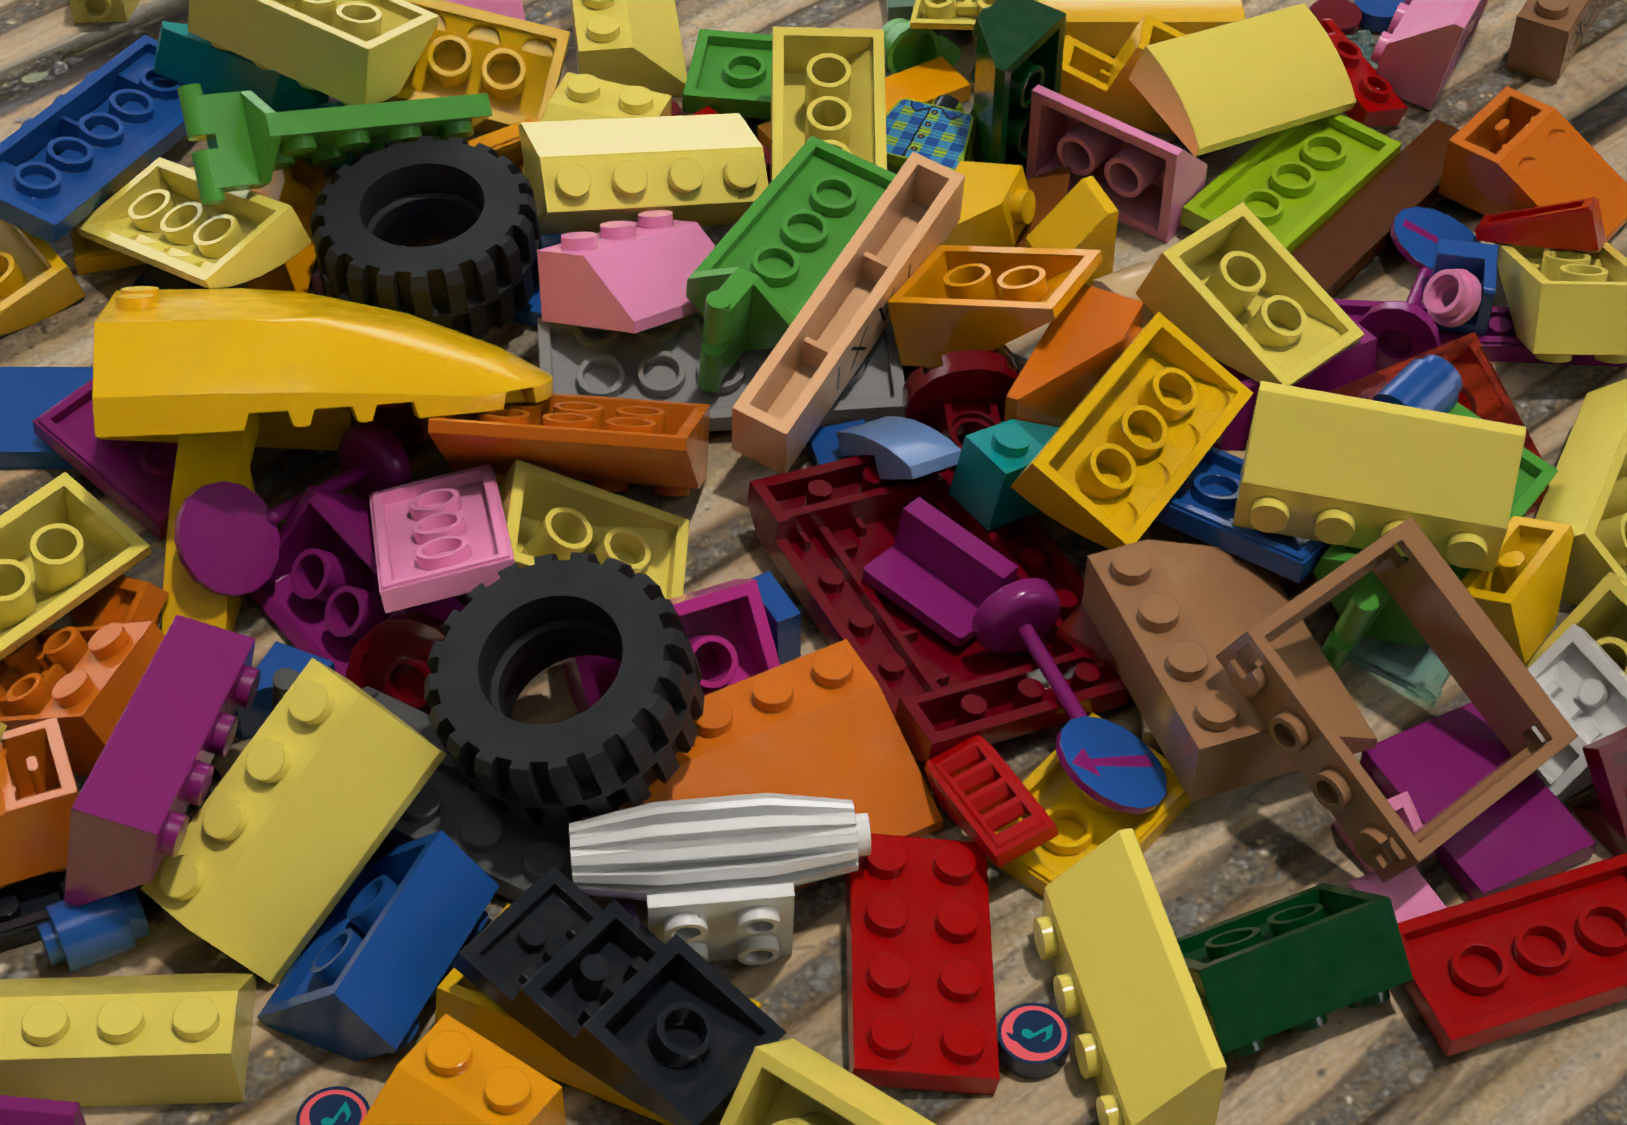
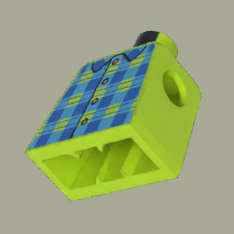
[886,95,975,174]

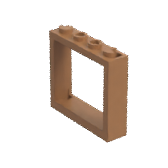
[1215,516,1578,883]

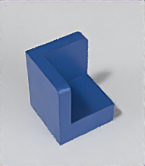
[1427,238,1498,336]

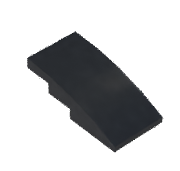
[452,865,786,1125]

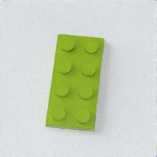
[1181,113,1402,254]

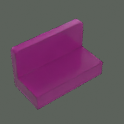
[862,497,1019,647]

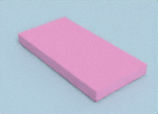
[369,464,515,614]

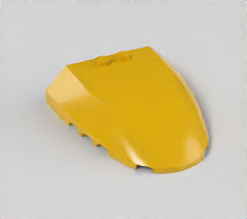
[92,286,553,438]

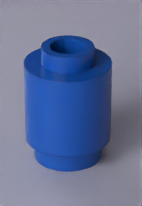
[1372,354,1463,413]
[36,888,150,973]

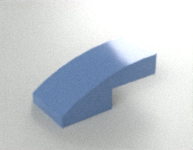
[836,416,961,479]

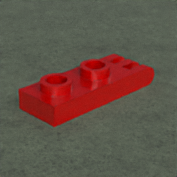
[1318,18,1408,128]

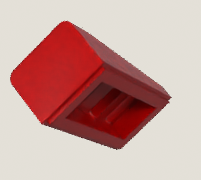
[1475,197,1605,253]
[925,735,1059,867]

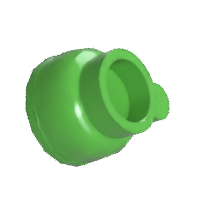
[881,18,961,75]

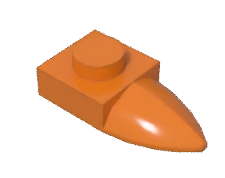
[70,576,169,627]

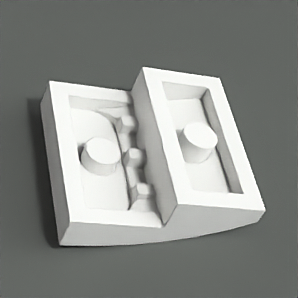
[1528,623,1627,802]

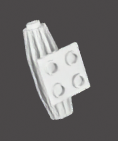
[569,793,871,965]

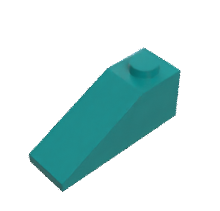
[153,21,329,112]
[949,419,1059,531]

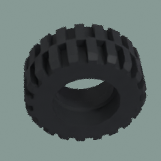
[311,136,542,340]
[424,552,705,828]

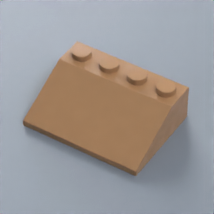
[1081,539,1377,802]

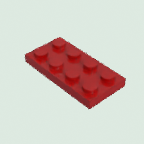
[845,833,1000,1095]
[1398,853,1627,1057]

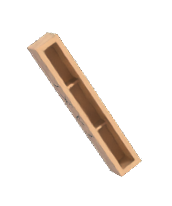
[732,152,965,474]

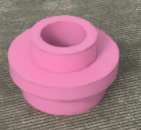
[1423,269,1482,328]

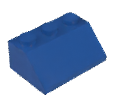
[257,830,499,1062]

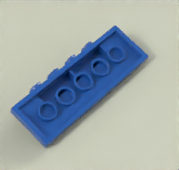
[0,34,207,244]

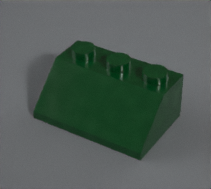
[970,0,1066,177]
[1176,883,1414,1058]

